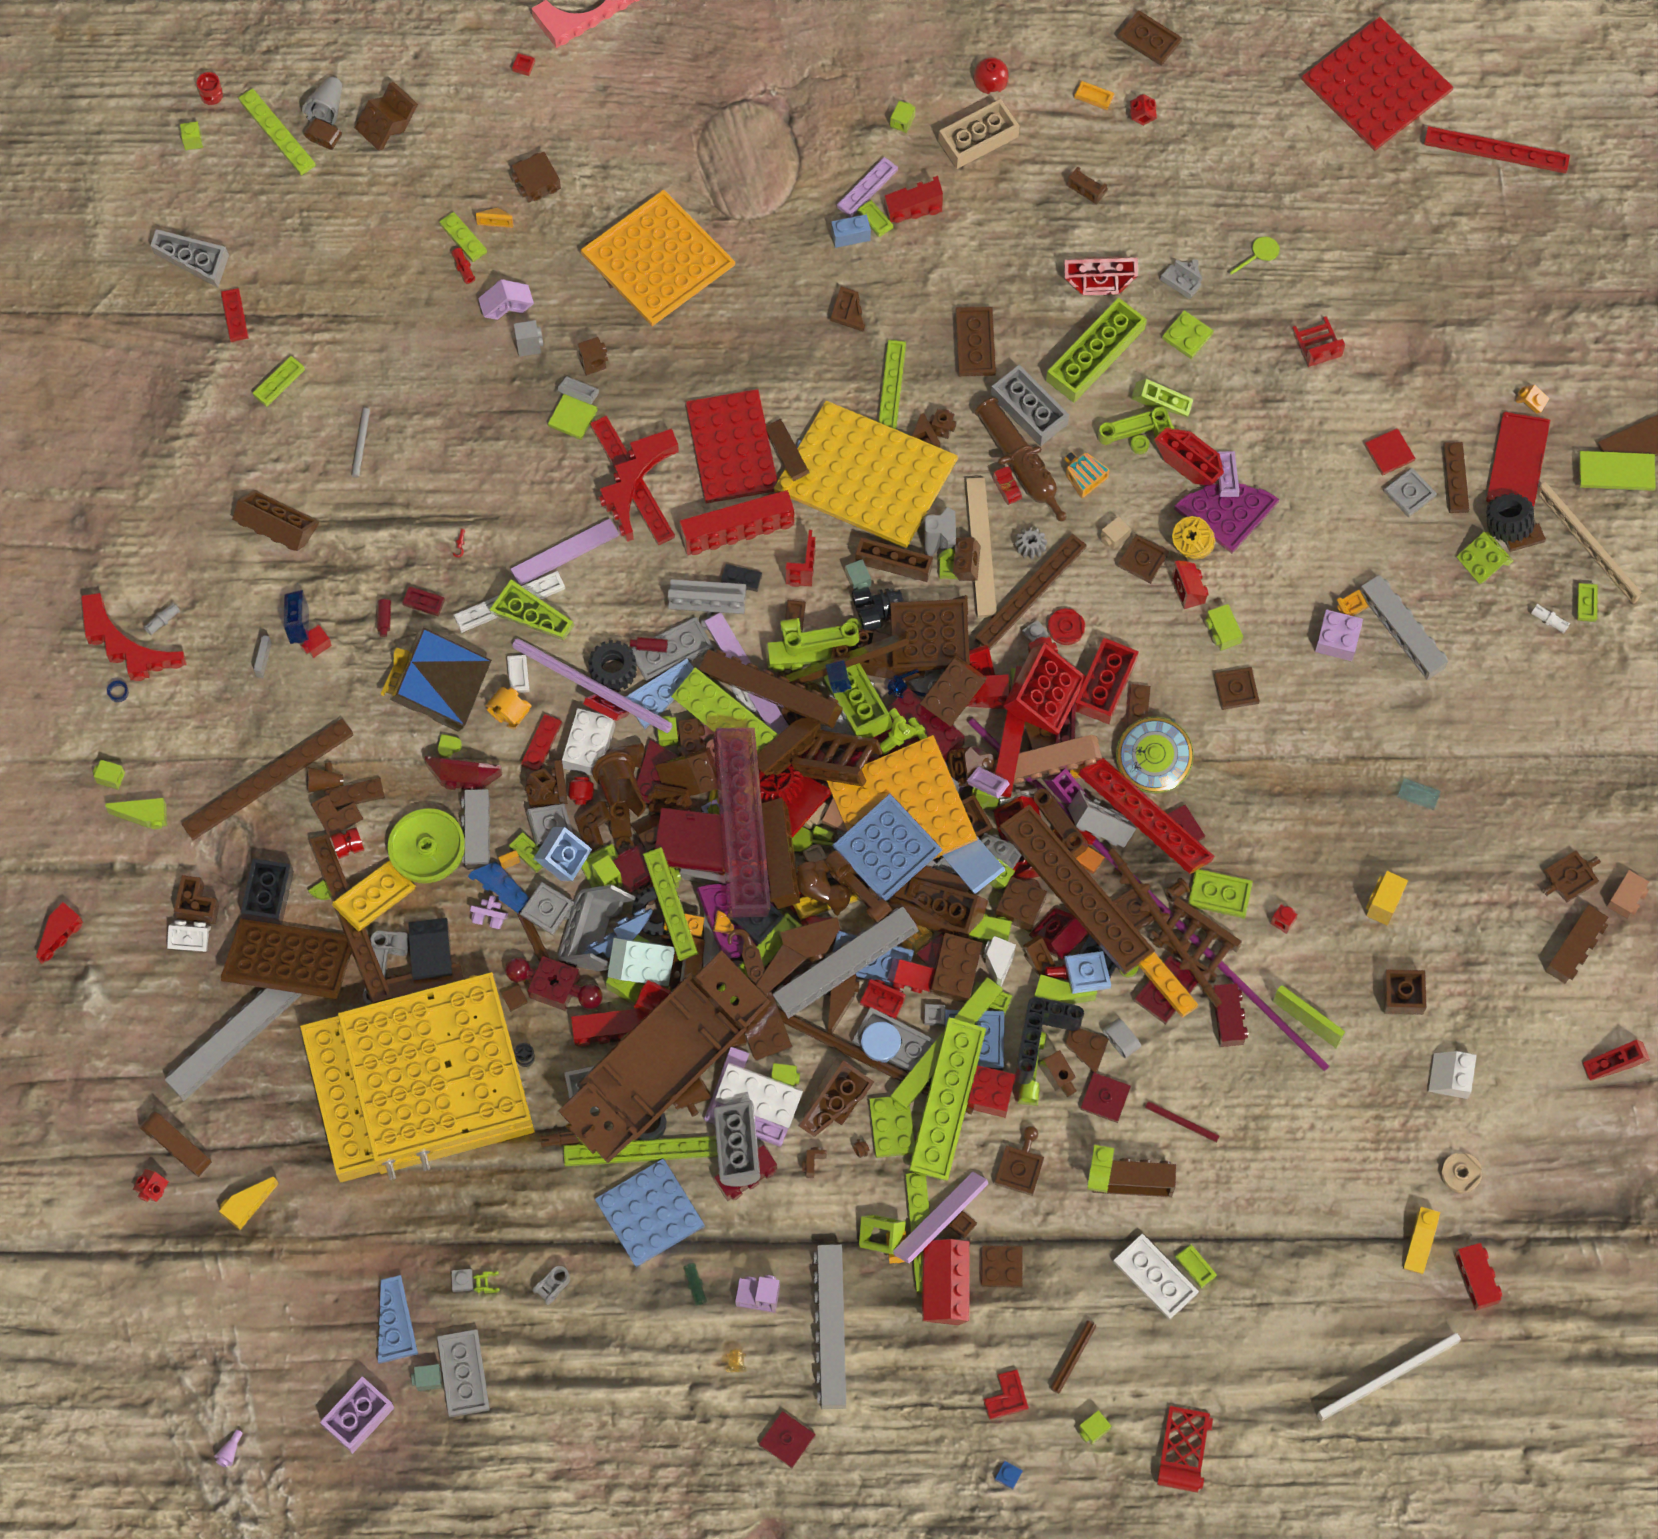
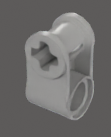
[533,1266,570,1305]

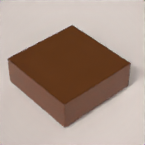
[501,985,528,1012]
[949,1211,977,1239]

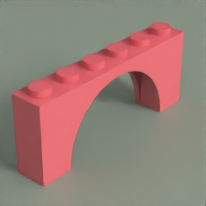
[532,0,639,48]

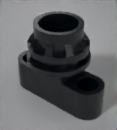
[852,587,904,631]

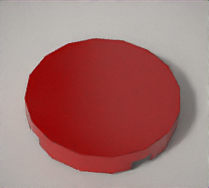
[1048,608,1085,645]

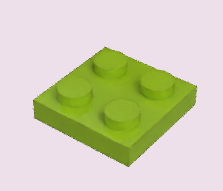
[1162,310,1214,359]

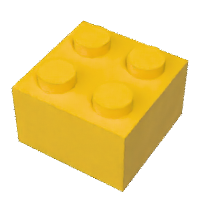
[1365,871,1408,926]

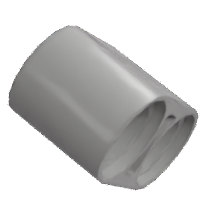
[1103,1018,1141,1059]

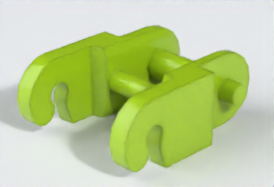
[473,1271,500,1294]

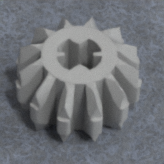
[1015,526,1047,559]

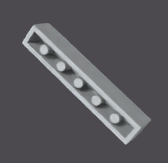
[1360,575,1448,680]

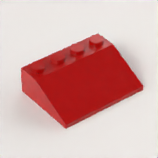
[1003,643,1086,735]

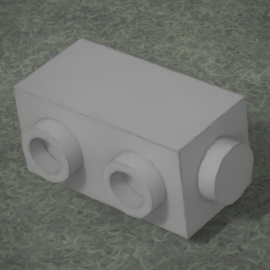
[980,833,1021,869]

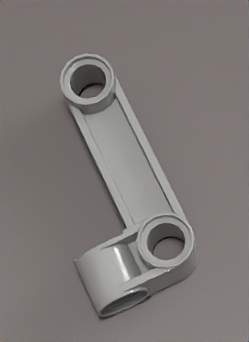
[363,931,409,1006]

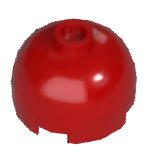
[973,57,1009,94]

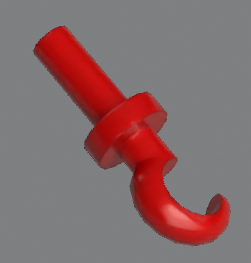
[453,529,465,558]

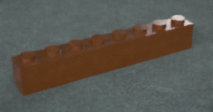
[698,649,843,729]

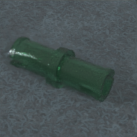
[683,1263,707,1306]

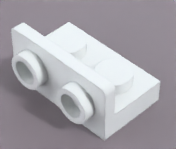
[167,920,211,952]

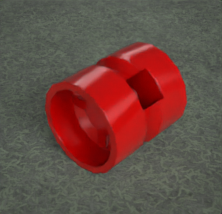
[196,72,223,105]
[331,827,364,859]

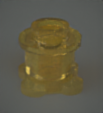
[726,1349,746,1373]

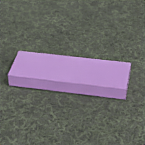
[1218,451,1239,497]

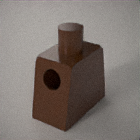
[1038,1050,1077,1097]

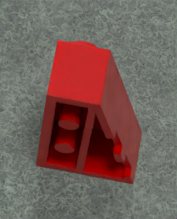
[966,674,1011,709]

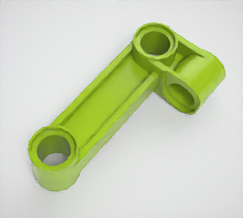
[1098,407,1175,445]
[780,618,859,656]
[1018,1032,1046,1106]

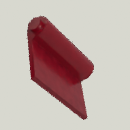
[651,808,731,874]

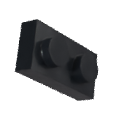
[721,564,762,592]

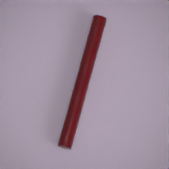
[1145,1101,1220,1143]

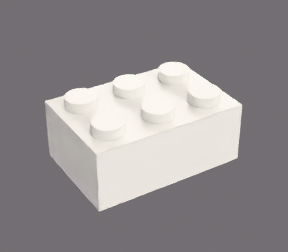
[562,709,616,776]

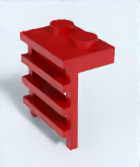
[1292,316,1345,367]
[786,529,816,587]

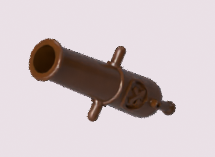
[975,397,1067,522]

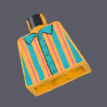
[1064,452,1109,498]

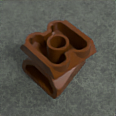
[948,746,995,787]

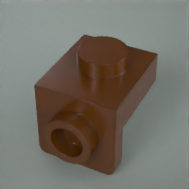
[802,1147,827,1178]

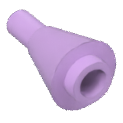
[214,1430,243,1467]

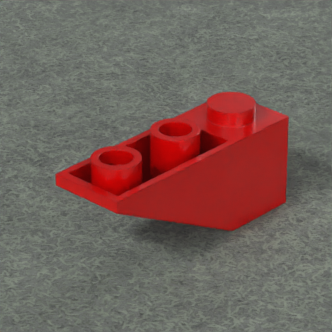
[36,902,83,964]

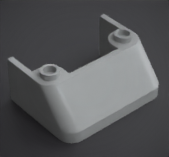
[558,885,635,971]

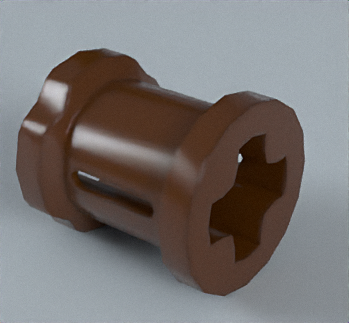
[1164,878,1190,902]

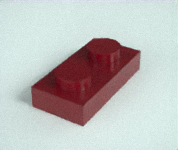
[402,586,445,617]

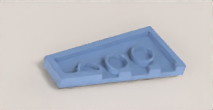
[378,1275,418,1364]

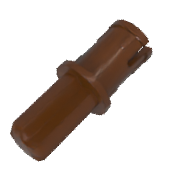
[540,1131,580,1148]

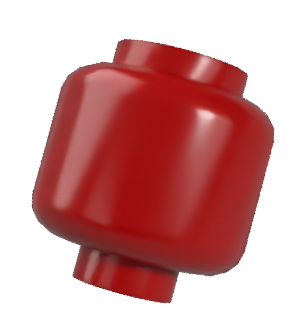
[568,777,594,805]

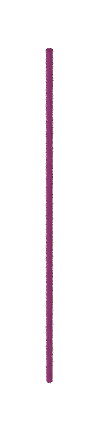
[968,718,1330,1072]

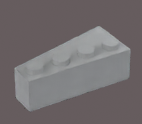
[150,229,229,288]

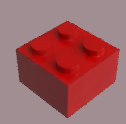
[968,1065,1015,1118]

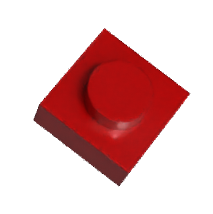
[512,53,535,76]

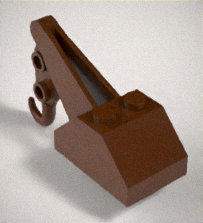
[727,917,840,996]

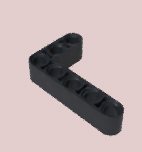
[1015,997,1084,1084]

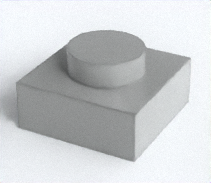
[1022,620,1049,642]
[924,1004,945,1026]
[452,1269,473,1292]

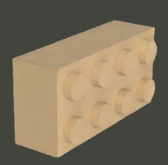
[938,99,1019,169]

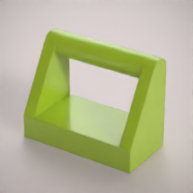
[859,1214,906,1255]

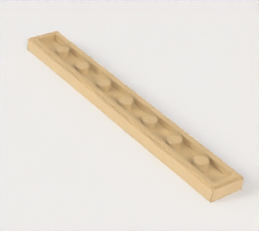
[966,478,997,618]
[1537,482,1642,604]

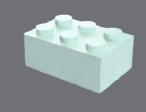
[607,938,675,986]

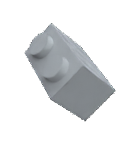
[514,320,543,357]

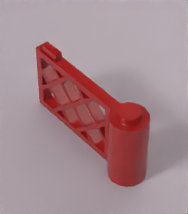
[1157,1406,1213,1493]

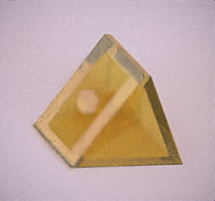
[901,925,934,955]

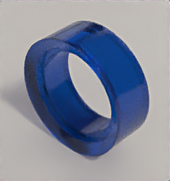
[107,680,129,702]

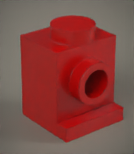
[1270,904,1298,934]

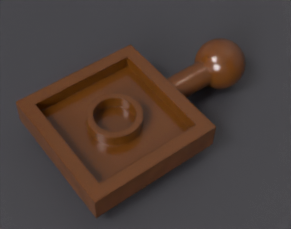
[995,1126,1044,1196]

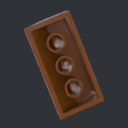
[232,490,320,551]

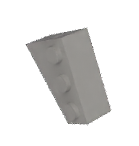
[1068,789,1136,847]

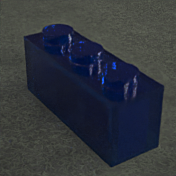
[284,590,309,644]

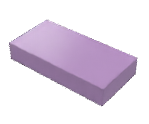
[967,766,1010,799]

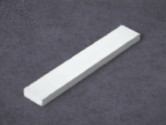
[454,571,565,633]

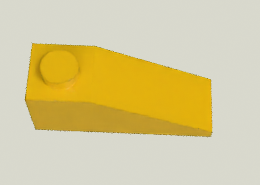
[219,1177,279,1230]
[1403,1207,1440,1274]

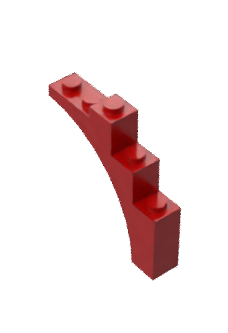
[598,429,679,542]
[82,593,187,681]

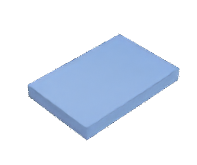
[942,837,1005,894]

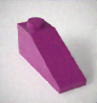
[1043,768,1091,807]

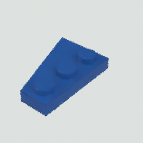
[468,861,530,913]

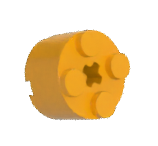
[485,687,532,729]

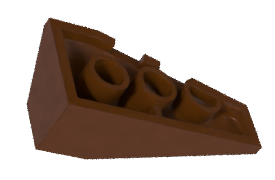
[906,878,988,934]
[798,1057,874,1137]

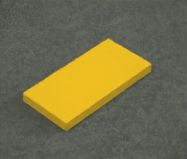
[332,860,416,932]

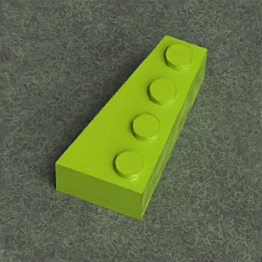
[489,580,575,641]

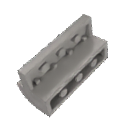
[668,579,747,614]

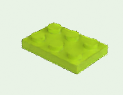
[869,1097,915,1158]

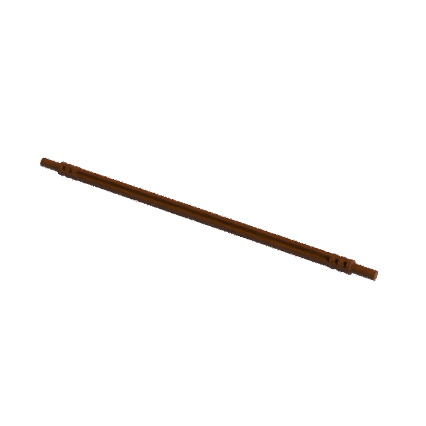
[716,982,974,1115]

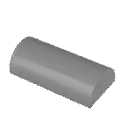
[714,1100,760,1187]

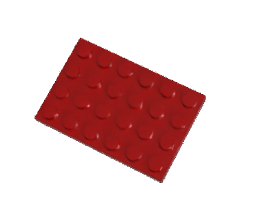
[686,389,778,504]

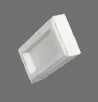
[507,655,530,693]

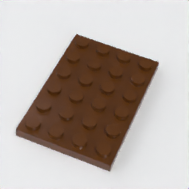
[221,919,352,999]

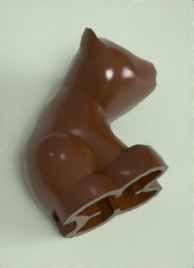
[797,859,853,916]

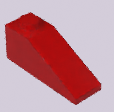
[1583,1039,1650,1081]

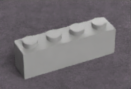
[461,789,490,869]

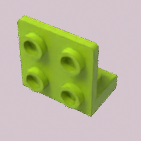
[1457,532,1514,584]

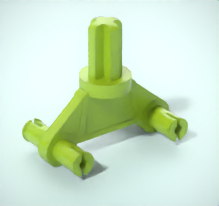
[880,708,928,755]

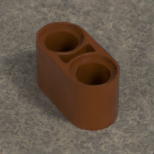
[304,118,342,150]

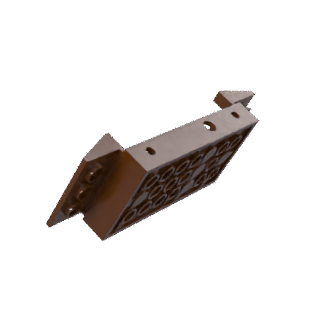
[558,950,770,1163]

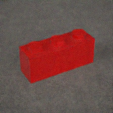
[1455,1243,1502,1311]

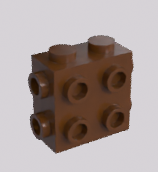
[511,151,561,203]

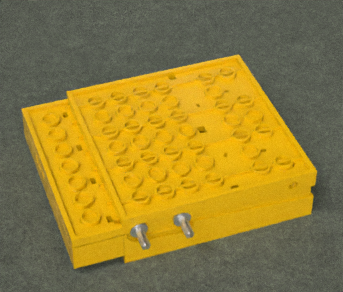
[300,972,535,1183]

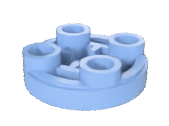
[861,1022,901,1062]

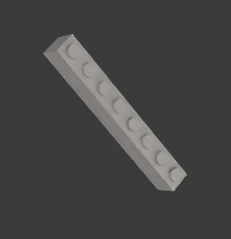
[773,907,919,1019]
[165,988,301,1102]
[814,1245,846,1409]

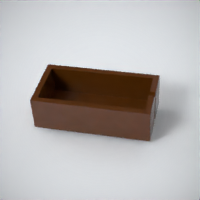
[1092,1158,1176,1198]

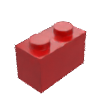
[887,958,935,994]

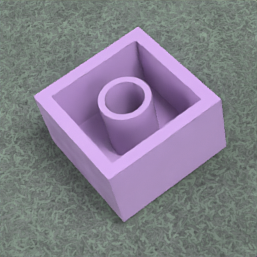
[1315,610,1363,661]

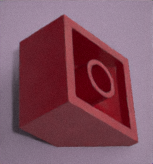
[1029,907,1088,960]

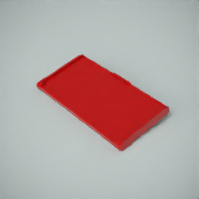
[1486,412,1551,507]
[732,776,832,869]

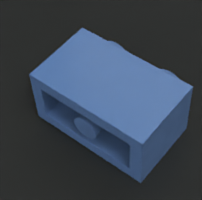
[831,214,871,248]

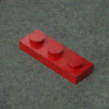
[521,714,562,771]

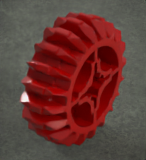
[752,764,804,803]

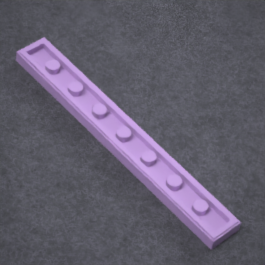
[704,612,788,735]

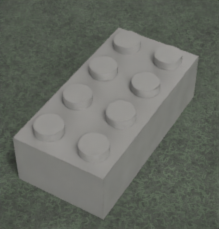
[991,365,1069,446]

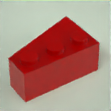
[884,175,943,223]

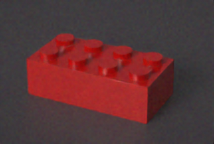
[1075,638,1139,725]

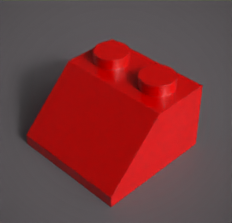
[1172,560,1209,609]

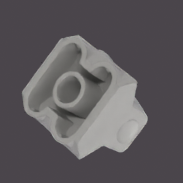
[924,507,956,556]

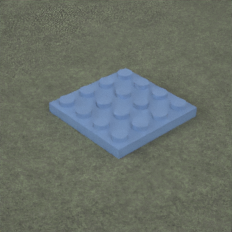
[832,794,942,901]
[595,1158,705,1267]

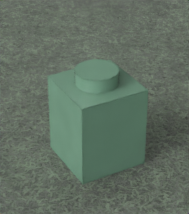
[845,559,871,590]
[411,1364,442,1391]

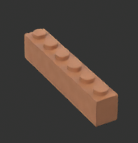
[993,735,1102,784]

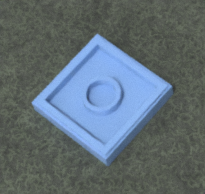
[1064,951,1111,994]

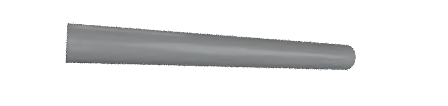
[352,408,370,478]

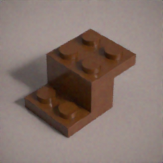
[355,82,418,151]

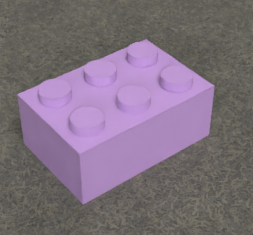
[320,1377,394,1454]

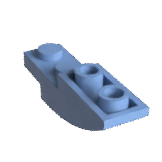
[583,908,653,958]

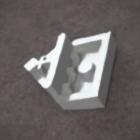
[1160,260,1202,299]

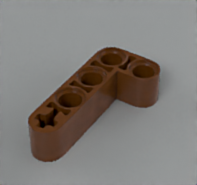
[139,1111,212,1177]

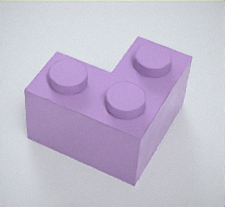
[478,279,534,320]
[736,1275,780,1313]

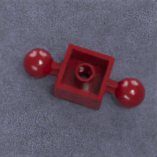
[505,956,603,1011]

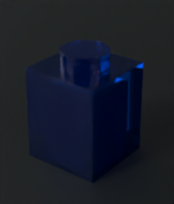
[826,660,852,694]

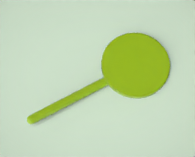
[1230,237,1280,275]
[792,828,835,852]

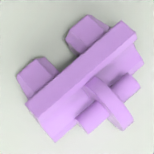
[470,895,508,929]

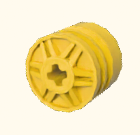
[1172,516,1215,560]

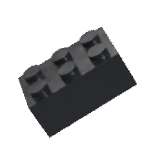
[241,858,294,925]

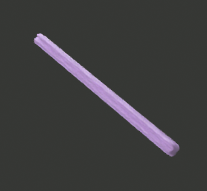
[512,638,672,733]

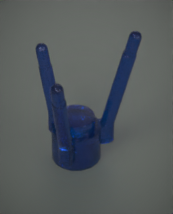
[887,669,927,699]

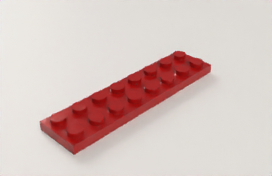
[1078,758,1215,874]

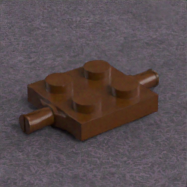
[1542,850,1601,903]

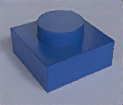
[995,1461,1023,1490]

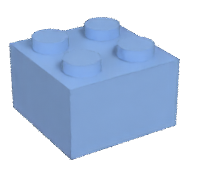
[534,827,592,881]

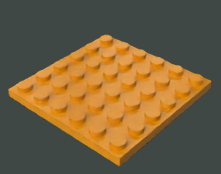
[581,190,735,326]
[827,735,978,860]

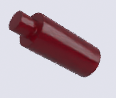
[377,599,391,637]
[630,637,668,653]

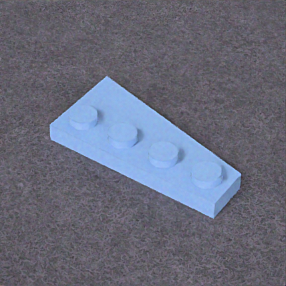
[625,659,694,730]

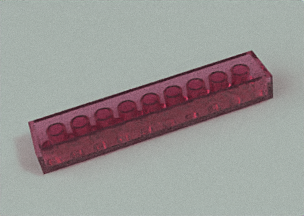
[713,728,771,918]

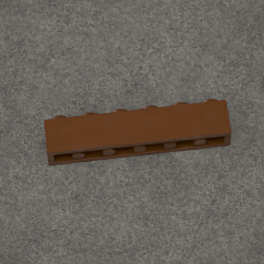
[759,798,800,909]

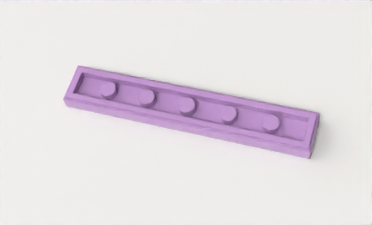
[511,518,619,586]
[893,1172,988,1263]

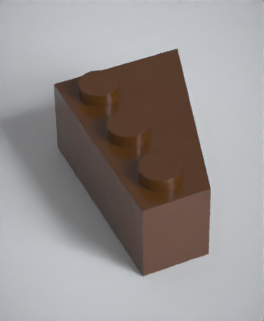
[661,935,705,991]

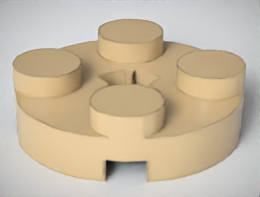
[1441,1153,1482,1194]

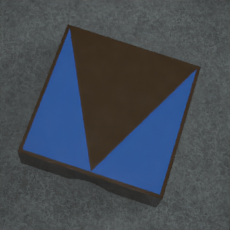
[390,627,492,732]

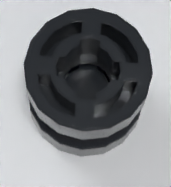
[514,1043,535,1067]

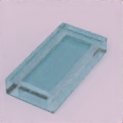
[1398,778,1441,810]

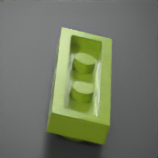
[439,212,487,262]
[253,356,305,407]

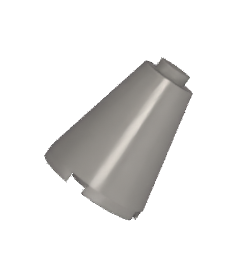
[302,77,343,125]

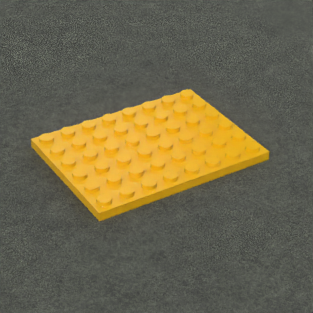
[774,401,958,548]

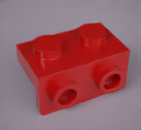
[860,979,906,1020]
[634,980,670,1014]

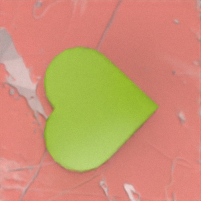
[438,734,462,758]

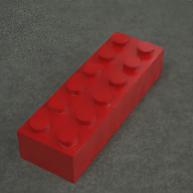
[680,490,795,556]

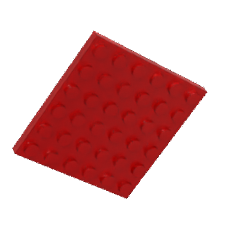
[1301,17,1453,151]

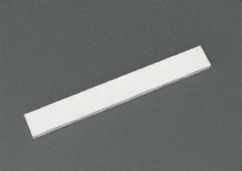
[1317,1333,1461,1422]

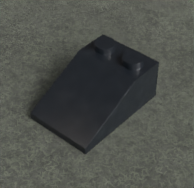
[408,918,452,980]

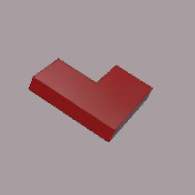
[984,1369,1029,1420]

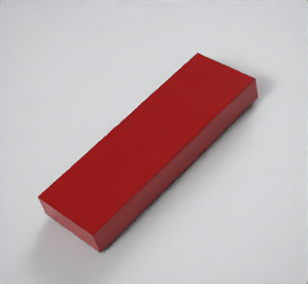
[221,288,249,342]

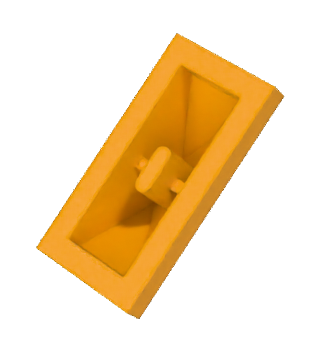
[476,207,514,228]

